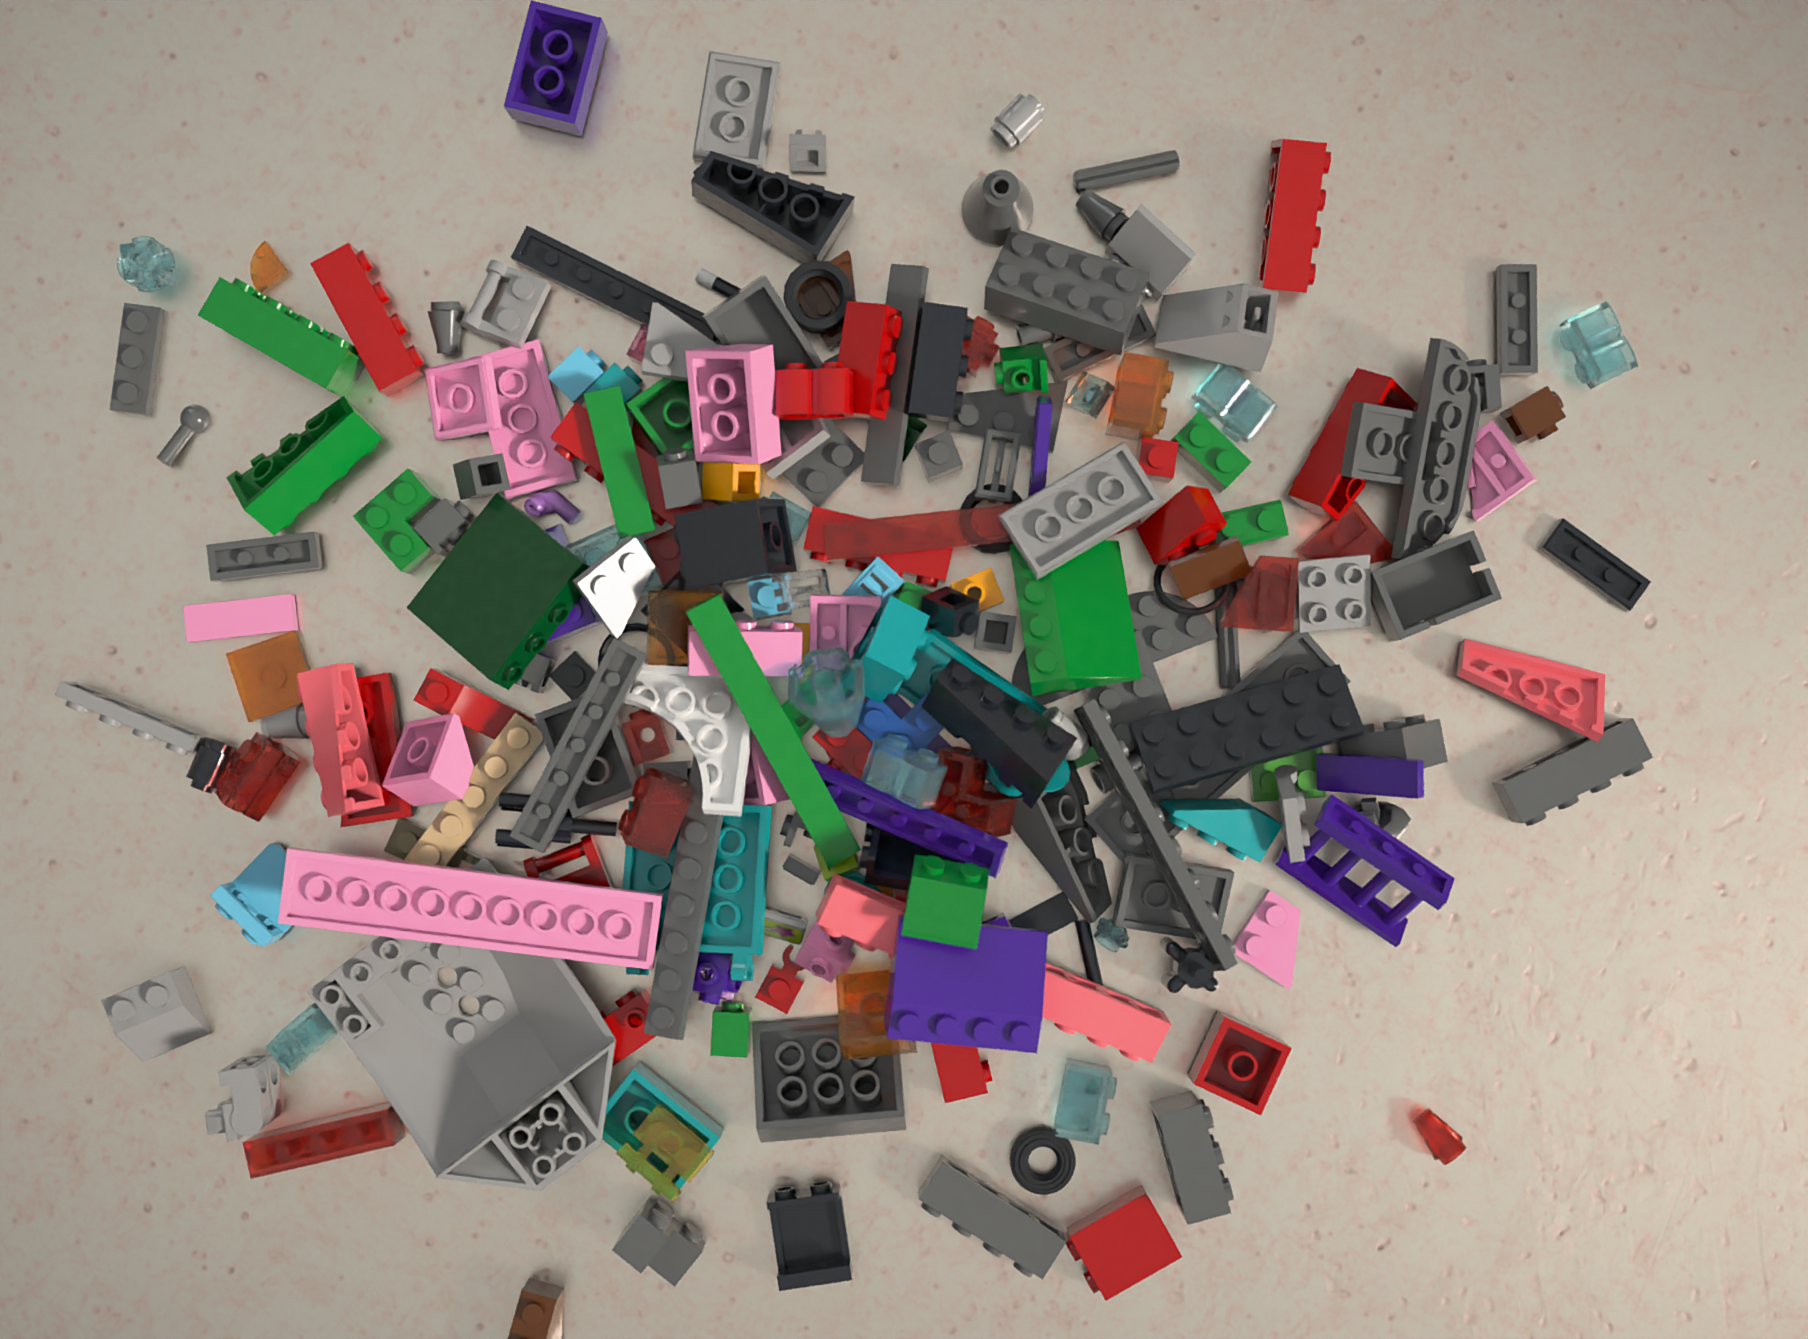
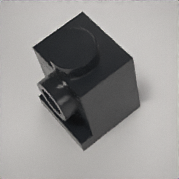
[921,586,979,637]

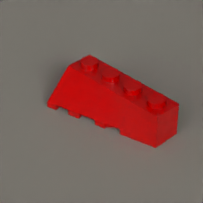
[1288,368,1418,521]

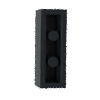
[908,302,974,423]

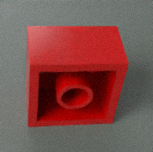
[1188,1011,1292,1115]

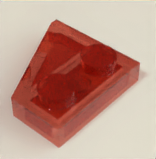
[1297,501,1395,564]
[1220,555,1299,632]

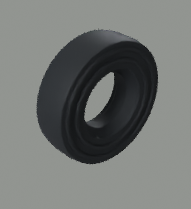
[1010,1127,1076,1195]

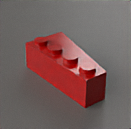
[1258,139,1331,293]

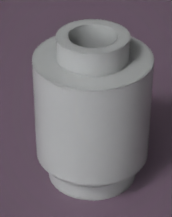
[990,94,1044,149]

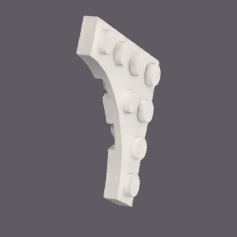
[624,664,752,816]

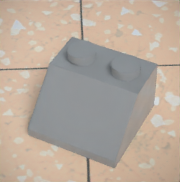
[1105,204,1196,301]
[101,966,212,1062]

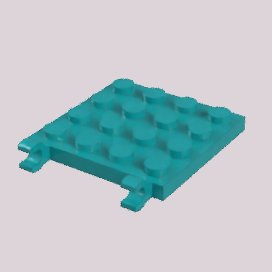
[623,801,772,981]

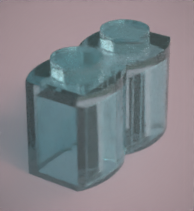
[1559,301,1638,389]
[1191,363,1278,443]
[860,734,948,810]

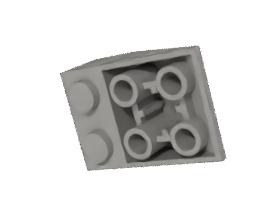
[1154,283,1279,372]

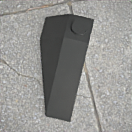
[1001,761,1112,923]

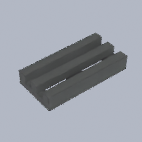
[974,428,1022,506]

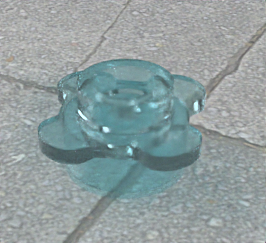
[1094,918,1130,952]

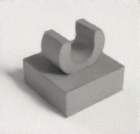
[789,129,826,172]

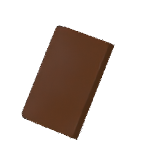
[1168,536,1252,599]

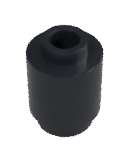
[186,737,235,794]

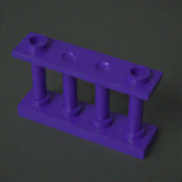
[1275,794,1455,947]

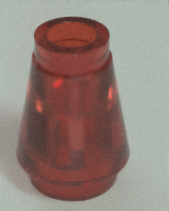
[1413,1108,1467,1165]

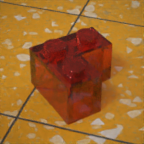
[928,746,1017,837]

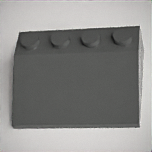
[752,1012,906,1143]

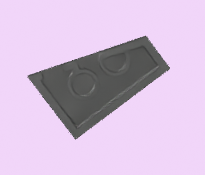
[947,381,1068,453]

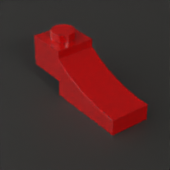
[413,668,535,740]

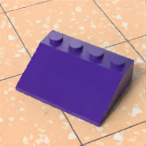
[883,915,1048,1053]

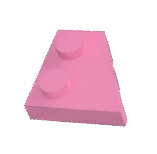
[1468,421,1537,521]
[809,594,882,670]
[1233,889,1301,989]

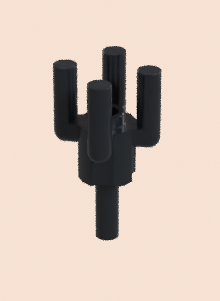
[495,792,617,849]
[1160,937,1218,993]

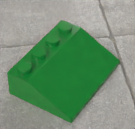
[1009,540,1142,696]

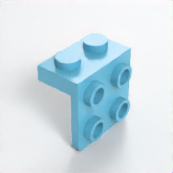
[210,843,292,947]

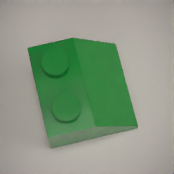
[901,854,989,949]

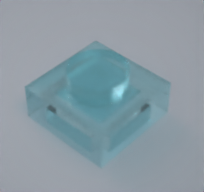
[1064,371,1115,419]

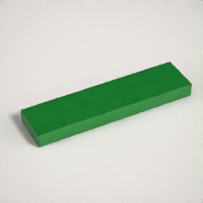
[584,386,655,539]

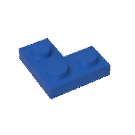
[850,693,944,771]

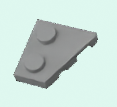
[641,302,719,382]

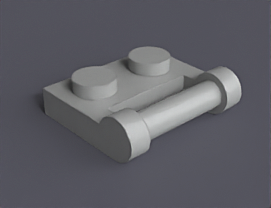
[460,260,551,349]
[1274,765,1310,863]

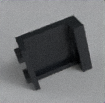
[859,819,963,891]
[766,1181,853,1291]

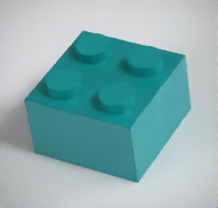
[841,596,930,703]

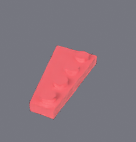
[1457,639,1605,742]

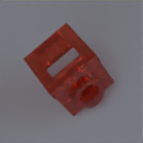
[622,709,675,765]

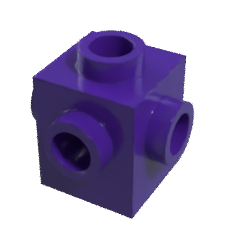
[692,952,742,1005]

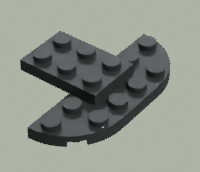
[1340,338,1481,560]
[1011,591,1219,751]

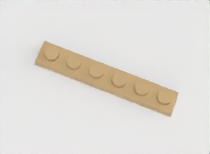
[403,713,543,867]

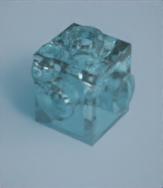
[117,236,176,292]

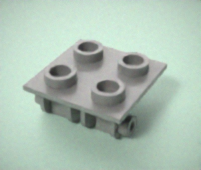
[1291,554,1371,633]

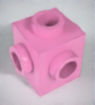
[793,920,856,983]

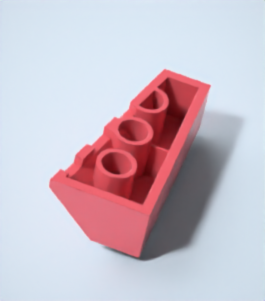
[297,663,385,817]

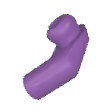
[524,490,581,525]

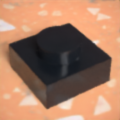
[549,651,596,700]

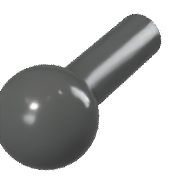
[157,404,210,466]

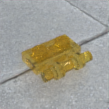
[616,1103,715,1202]

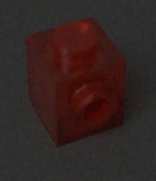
[962,316,1000,377]

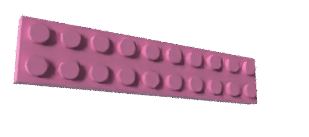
[278,847,663,970]

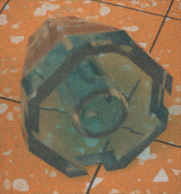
[788,648,865,738]

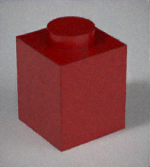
[1135,437,1179,483]

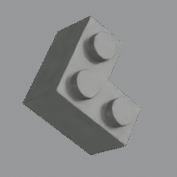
[1339,714,1448,768]
[612,1197,706,1287]

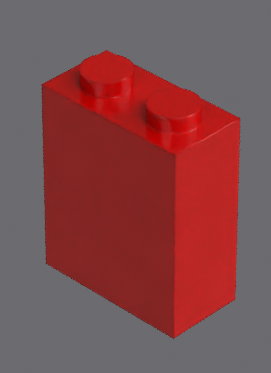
[1066,1184,1182,1301]

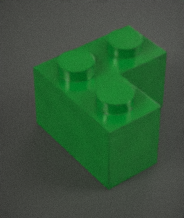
[353,468,441,574]

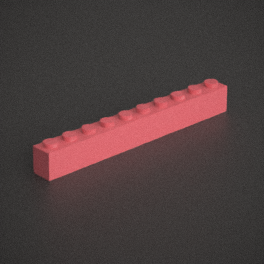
[816,873,1171,1063]

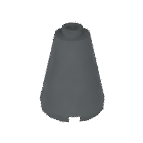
[962,170,1034,245]

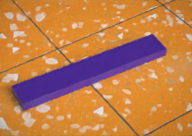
[811,758,1008,878]

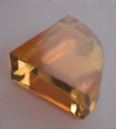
[250,241,290,293]

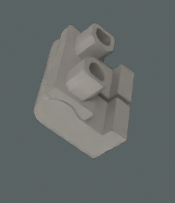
[205,1053,283,1142]

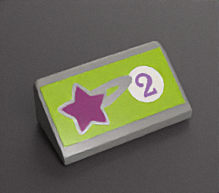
[764,906,808,945]

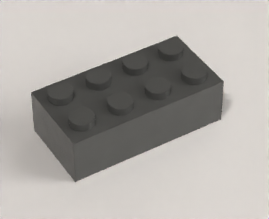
[984,227,1150,356]

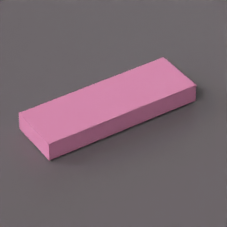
[183,594,298,643]

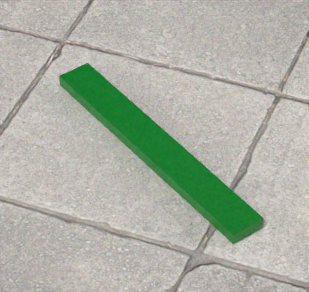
[686,593,861,868]

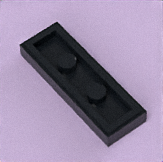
[1539,518,1651,612]

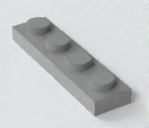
[55,682,207,755]

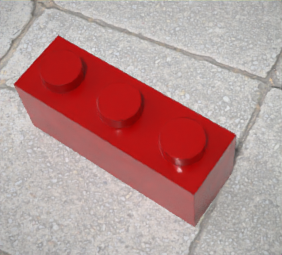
[838,301,903,420]

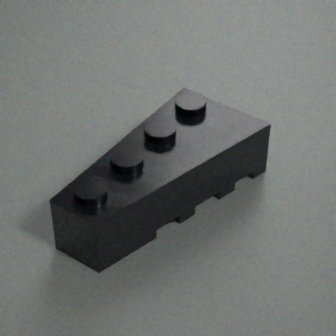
[691,151,855,263]
[921,658,1077,809]

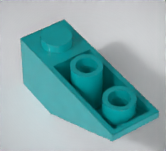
[1160,798,1283,862]

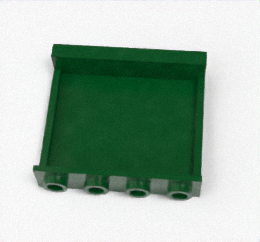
[406,493,590,690]

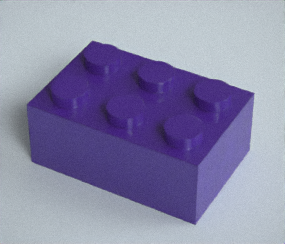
[504,0,608,136]

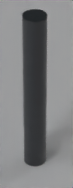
[1075,919,1104,986]

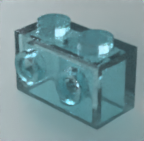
[1053,1058,1117,1145]

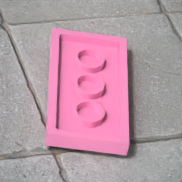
[468,339,578,499]

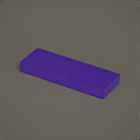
[1028,396,1053,497]
[1316,753,1424,799]

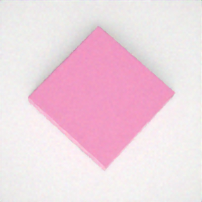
[424,356,502,441]

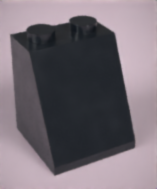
[674,499,797,589]

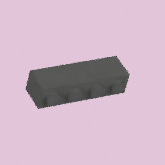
[1492,718,1653,826]
[918,1155,1066,1280]

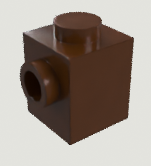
[1500,386,1566,444]

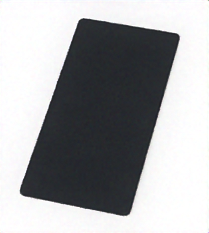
[1009,892,1078,935]

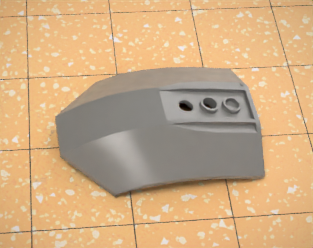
[307,856,616,1191]

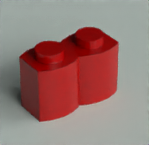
[776,362,854,420]

